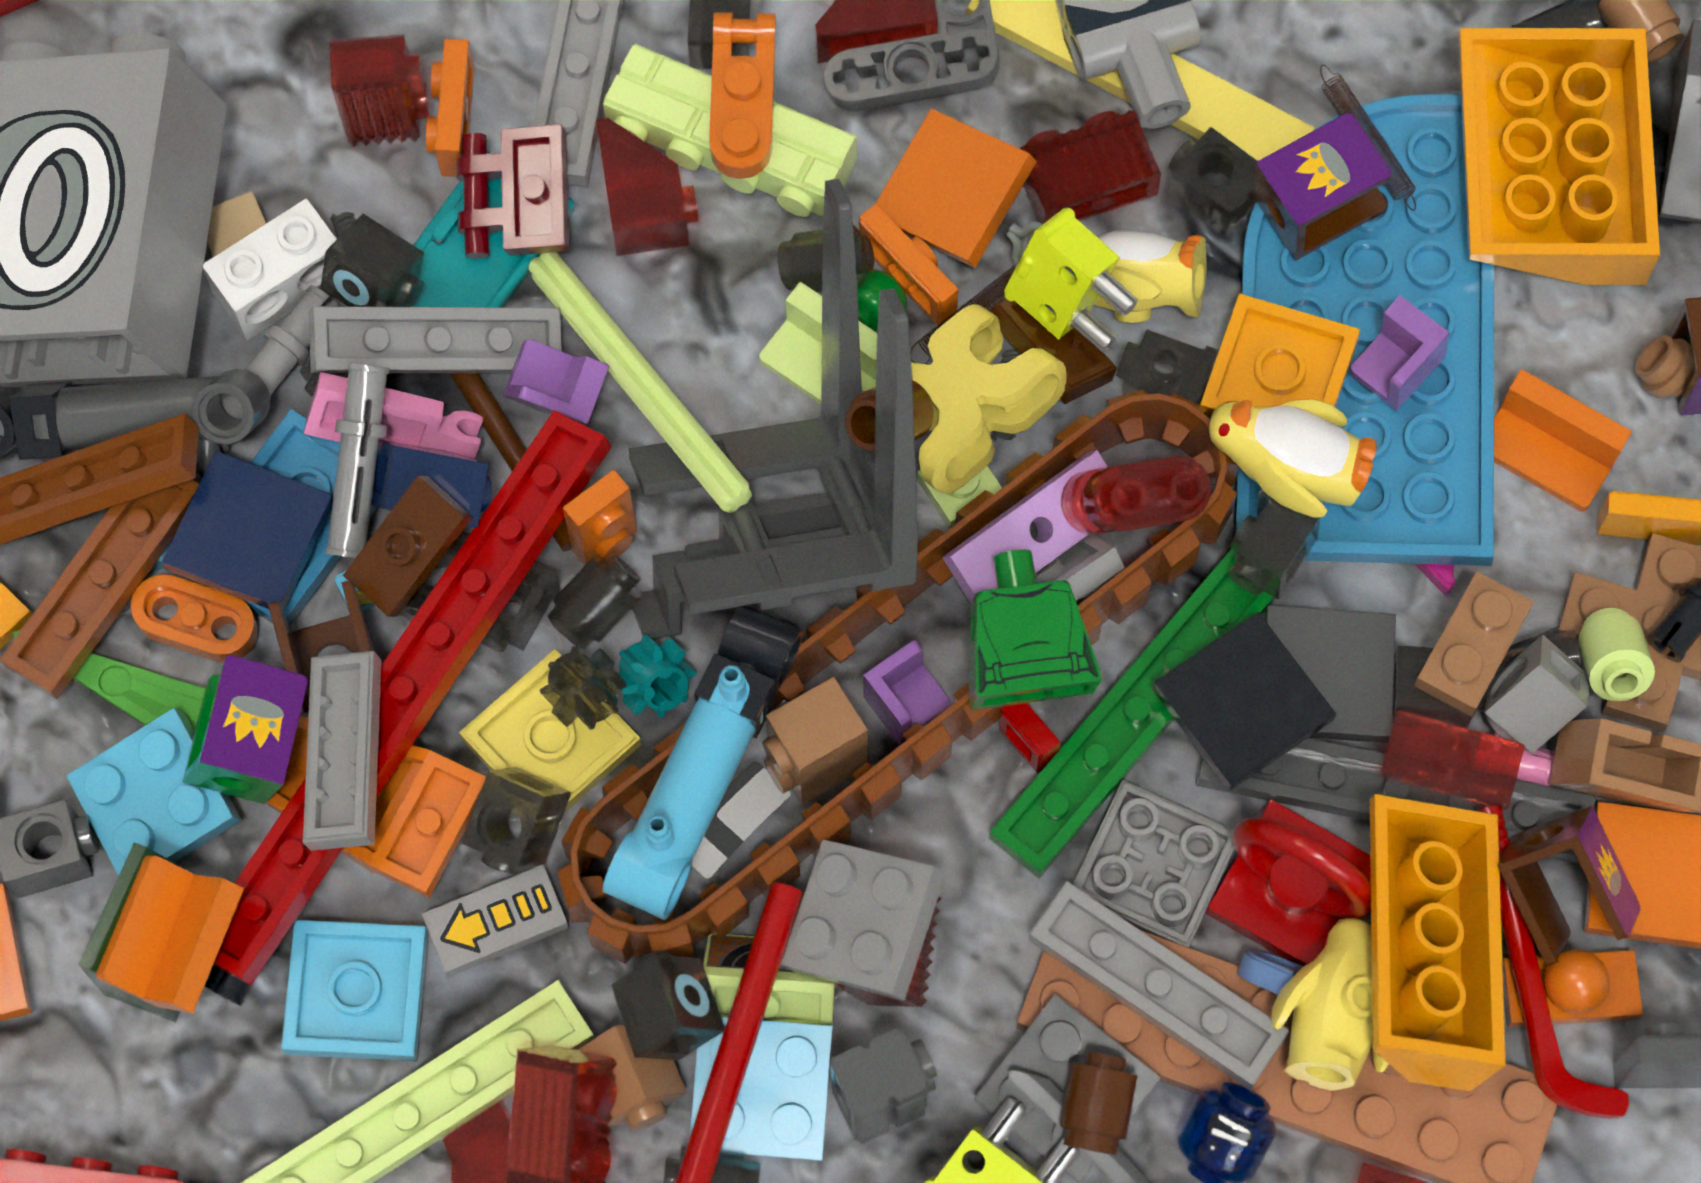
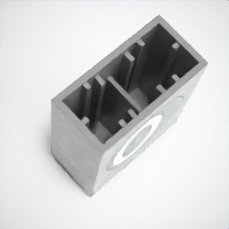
[0,33,227,388]

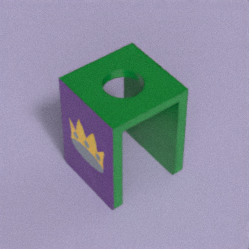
[182,655,308,804]

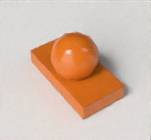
[1502,949,1643,1028]

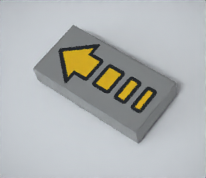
[421,864,569,978]

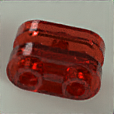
[1061,456,1211,534]

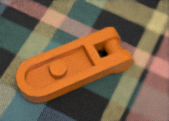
[709,12,776,179]

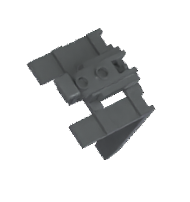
[629,179,918,639]

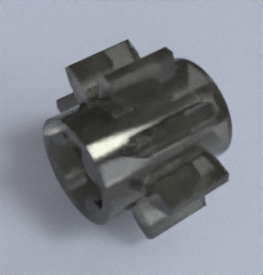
[540,646,627,730]

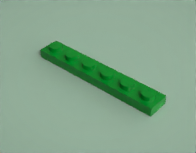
[989,548,1282,879]

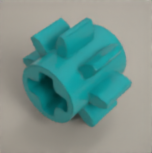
[611,634,696,718]

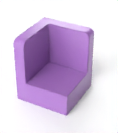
[1350,295,1449,411]
[503,340,609,424]
[863,640,953,746]

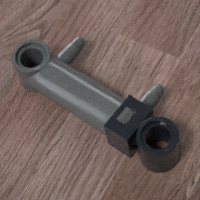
[0,369,270,480]

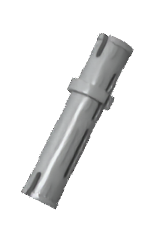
[219,285,340,454]
[325,363,389,558]

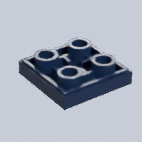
[162,451,333,612]

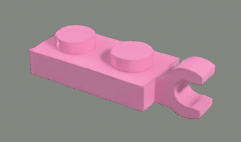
[304,372,483,459]

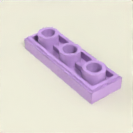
[942,450,1130,603]

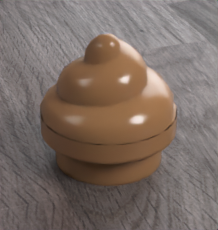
[1635,335,1696,398]

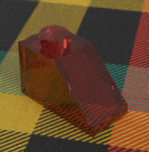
[815,0,938,63]
[596,118,699,256]

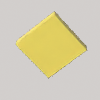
[459,649,642,829]

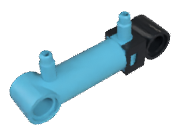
[603,605,804,920]

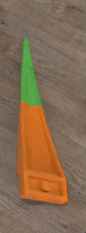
[13,630,490,898]

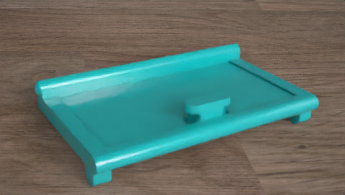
[378,151,575,308]

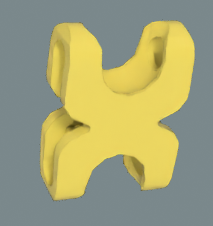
[871,304,1067,493]

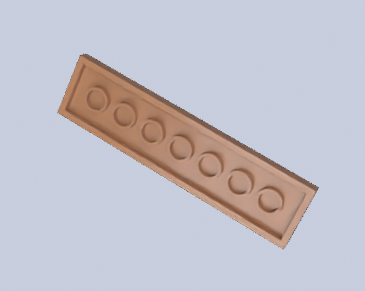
[1016,931,1557,1183]

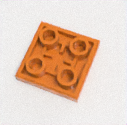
[876,109,1037,268]
[1584,802,1701,949]

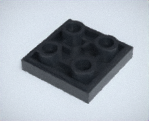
[1152,612,1336,792]

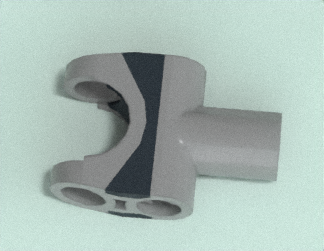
[1056,0,1201,129]

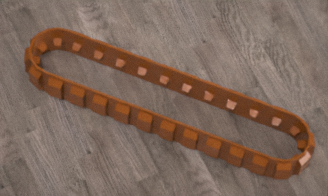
[557,390,1239,967]

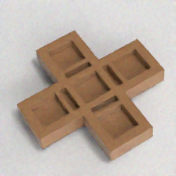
[1555,533,1701,732]

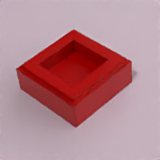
[999,703,1061,773]

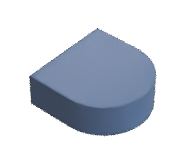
[1237,949,1304,994]

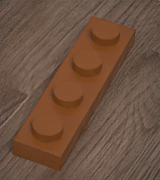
[0,413,199,545]
[0,479,199,700]

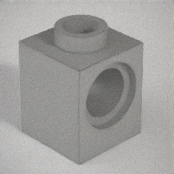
[1484,634,1589,754]

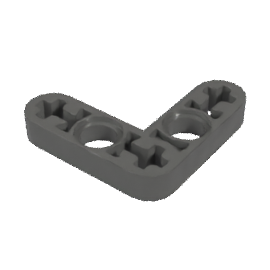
[824,0,1000,111]

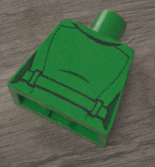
[969,550,1102,711]

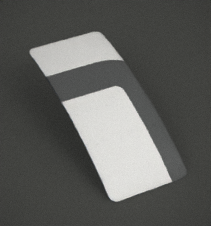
[692,762,791,879]

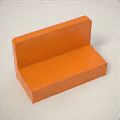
[1494,369,1633,512]
[96,855,244,1013]

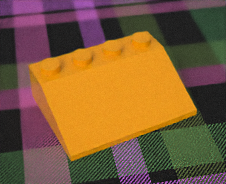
[1458,28,1660,285]

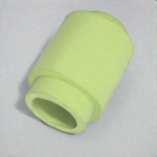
[1578,608,1655,701]

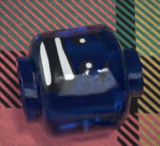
[1177,1082,1277,1183]

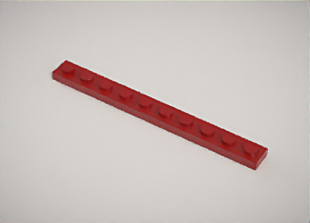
[214,410,612,986]

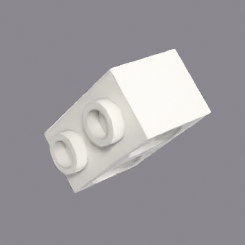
[203,198,349,341]

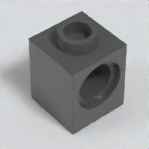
[0,799,98,899]

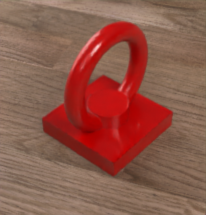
[1205,799,1371,966]

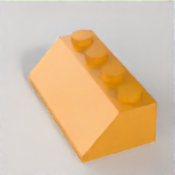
[1370,794,1506,1091]

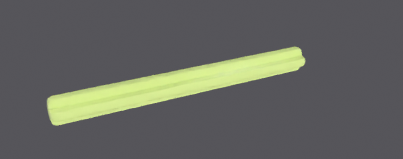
[528,252,752,513]

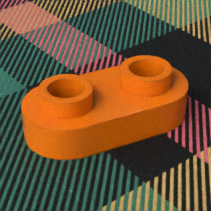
[131,574,258,662]

